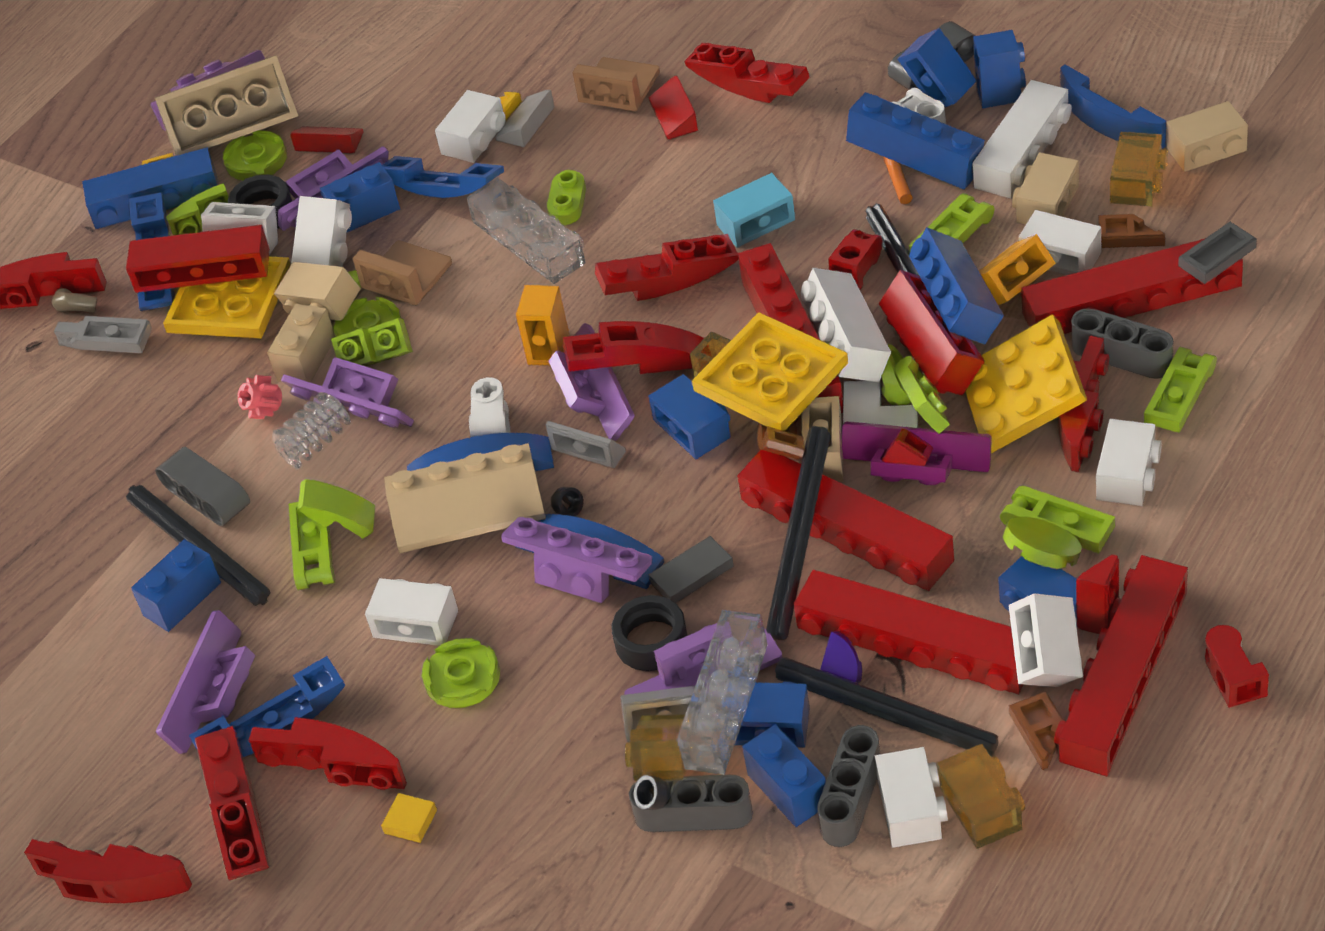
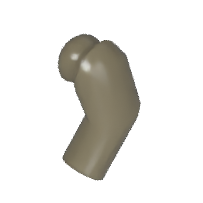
[52,288,97,313]

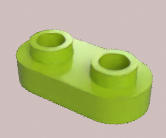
[547,170,586,225]
[881,344,911,405]

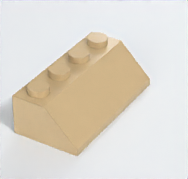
[155,55,298,156]
[384,443,546,553]

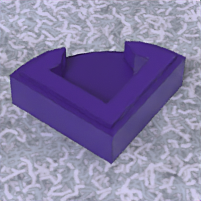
[820,631,862,682]

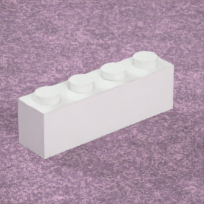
[973,80,1072,198]
[801,268,891,382]

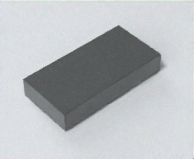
[1178,221,1257,284]
[648,536,734,603]

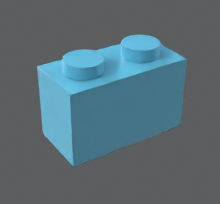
[713,173,795,248]

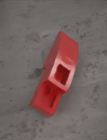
[684,43,810,103]
[595,234,738,301]
[0,252,107,309]
[563,321,710,374]
[1058,336,1110,472]
[249,717,407,790]
[195,726,269,881]
[24,839,192,903]

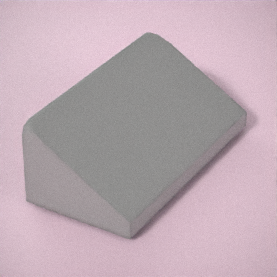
[496,90,555,147]
[546,421,626,468]
[620,685,707,742]

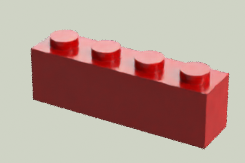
[126,225,270,293]
[879,270,985,396]

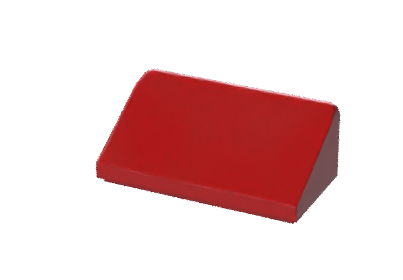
[648,75,698,140]
[290,126,364,153]
[1076,554,1119,634]

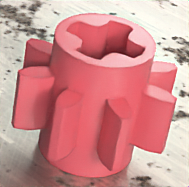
[238,375,282,419]

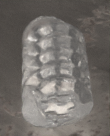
[272,392,351,470]

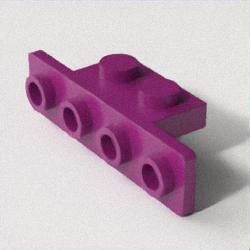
[842,421,992,485]

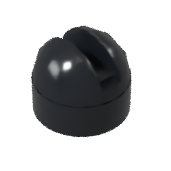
[551,487,584,516]
[634,775,671,810]

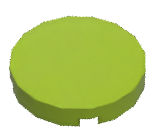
[223,130,287,180]
[333,297,401,337]
[1003,516,1082,569]
[421,638,500,708]

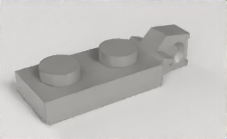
[54,316,152,353]

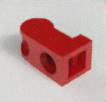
[828,229,883,290]
[1205,625,1269,708]

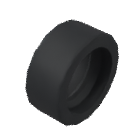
[228,174,292,229]
[611,595,688,671]

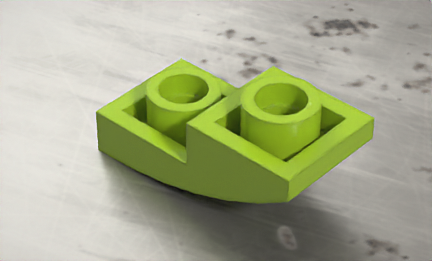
[166,183,229,235]
[331,318,413,366]
[298,479,375,539]

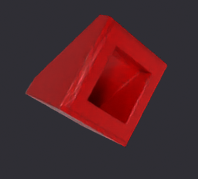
[882,428,934,466]

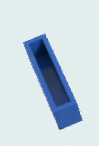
[846,92,985,190]
[82,147,219,229]
[908,227,1004,345]

